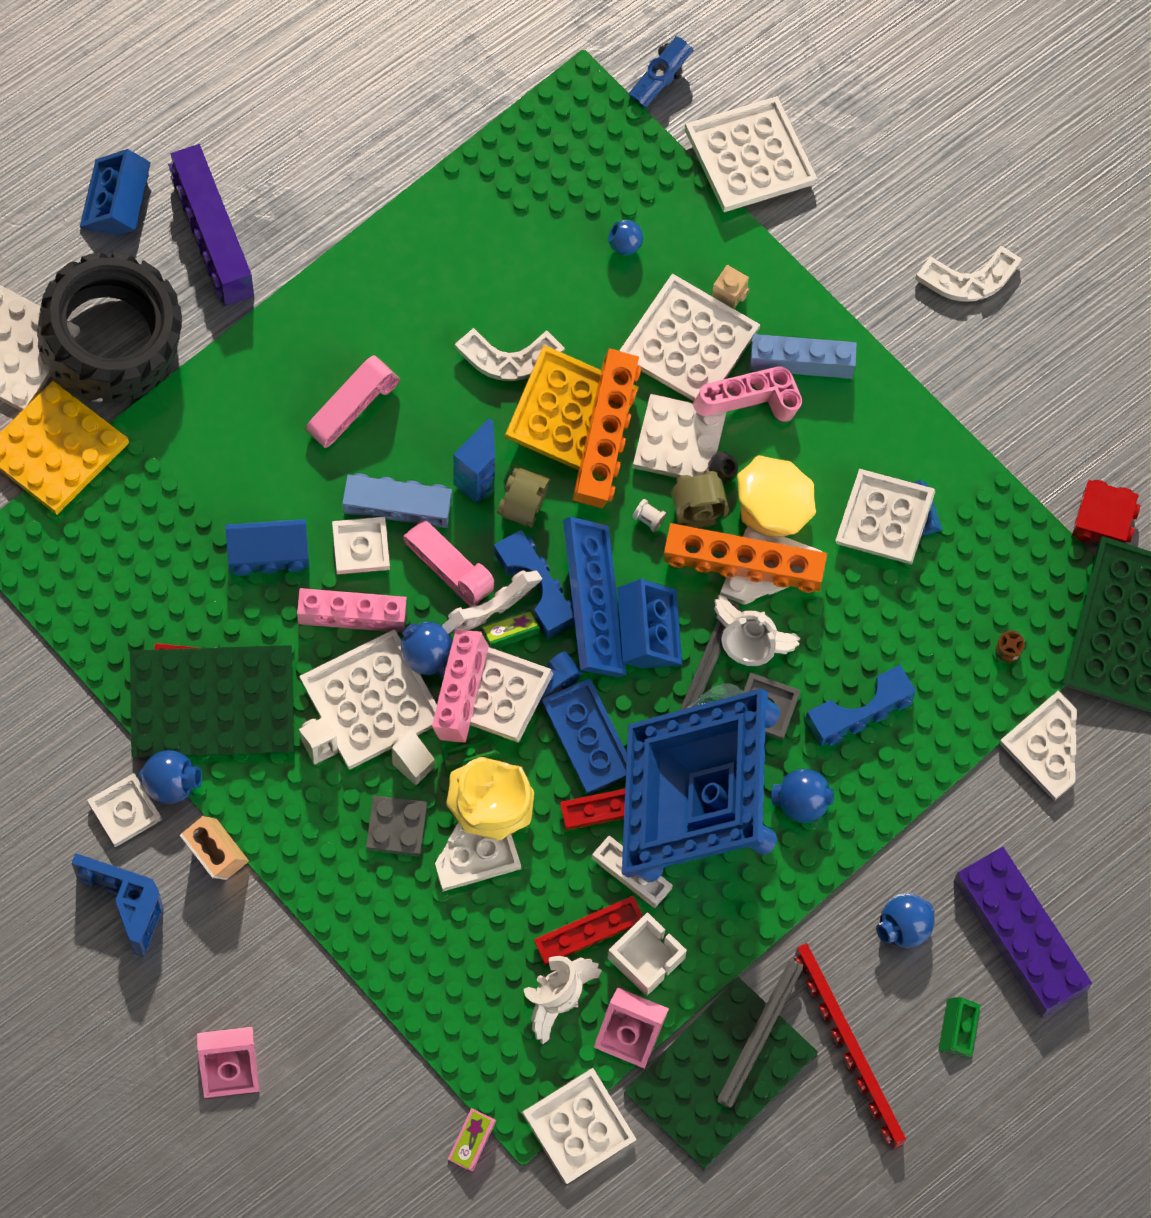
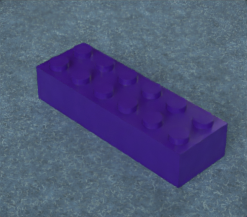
[168,144,254,306]
[953,846,1092,1018]

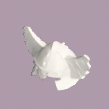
[714,595,801,666]
[524,956,602,1044]

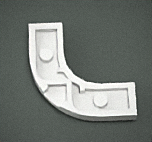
[915,246,1022,302]
[455,328,565,381]
[442,571,542,634]

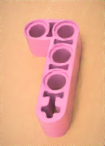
[305,355,400,448]
[693,367,802,422]
[403,519,494,606]

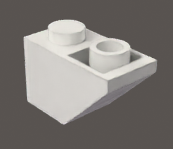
[392,730,435,786]

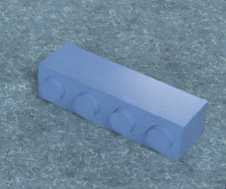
[749,334,857,379]
[343,473,452,528]

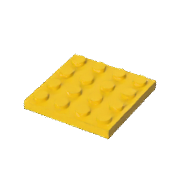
[504,345,638,480]
[0,381,129,515]

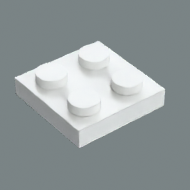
[332,517,390,574]
[87,773,162,847]

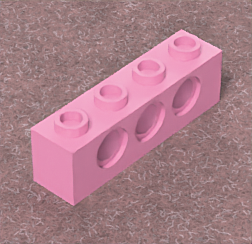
[297,588,407,633]
[432,629,489,743]

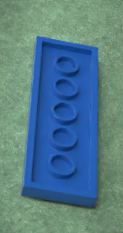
[563,517,626,678]

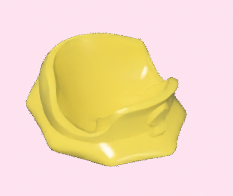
[737,456,816,538]
[446,757,534,840]

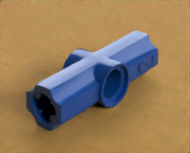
[628,36,694,109]

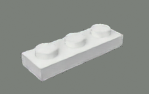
[591,836,673,908]

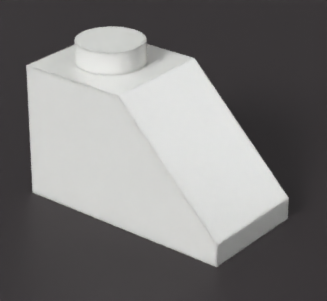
[299,718,338,765]

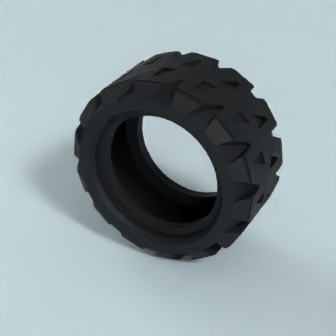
[37,252,182,403]

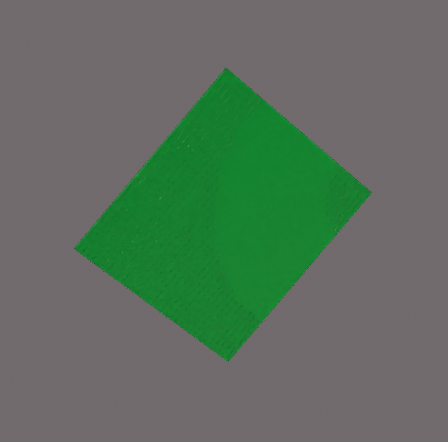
[0,50,1095,1166]

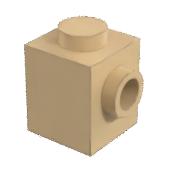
[712,265,750,309]

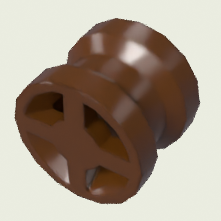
[996,631,1025,663]

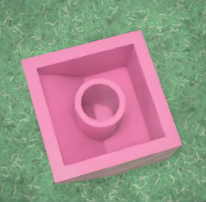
[594,988,669,1069]
[197,1027,259,1098]

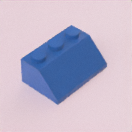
[79,149,151,235]
[453,418,495,504]
[225,519,309,576]
[617,579,682,668]

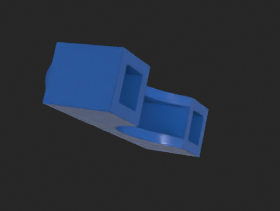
[494,530,575,640]
[805,665,916,747]

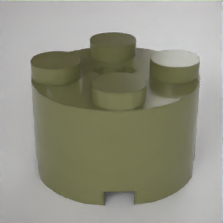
[497,468,550,528]
[671,471,729,529]

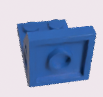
[71,853,163,957]

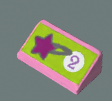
[448,1108,497,1171]

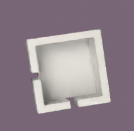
[607,912,687,996]

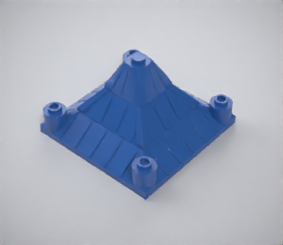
[622,688,780,882]

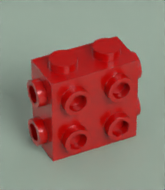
[1072,479,1141,543]

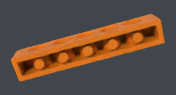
[572,348,641,509]
[664,523,827,593]

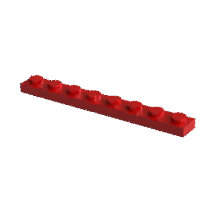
[794,943,906,1150]

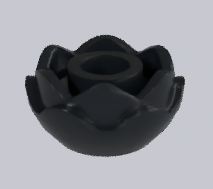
[708,452,738,485]

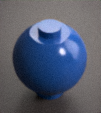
[401,622,453,678]
[139,750,202,804]
[772,769,834,823]
[876,893,935,948]

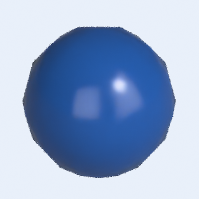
[608,220,643,255]

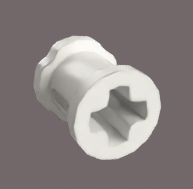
[632,499,667,532]

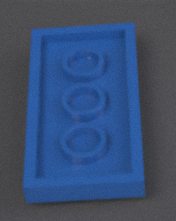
[541,678,627,795]

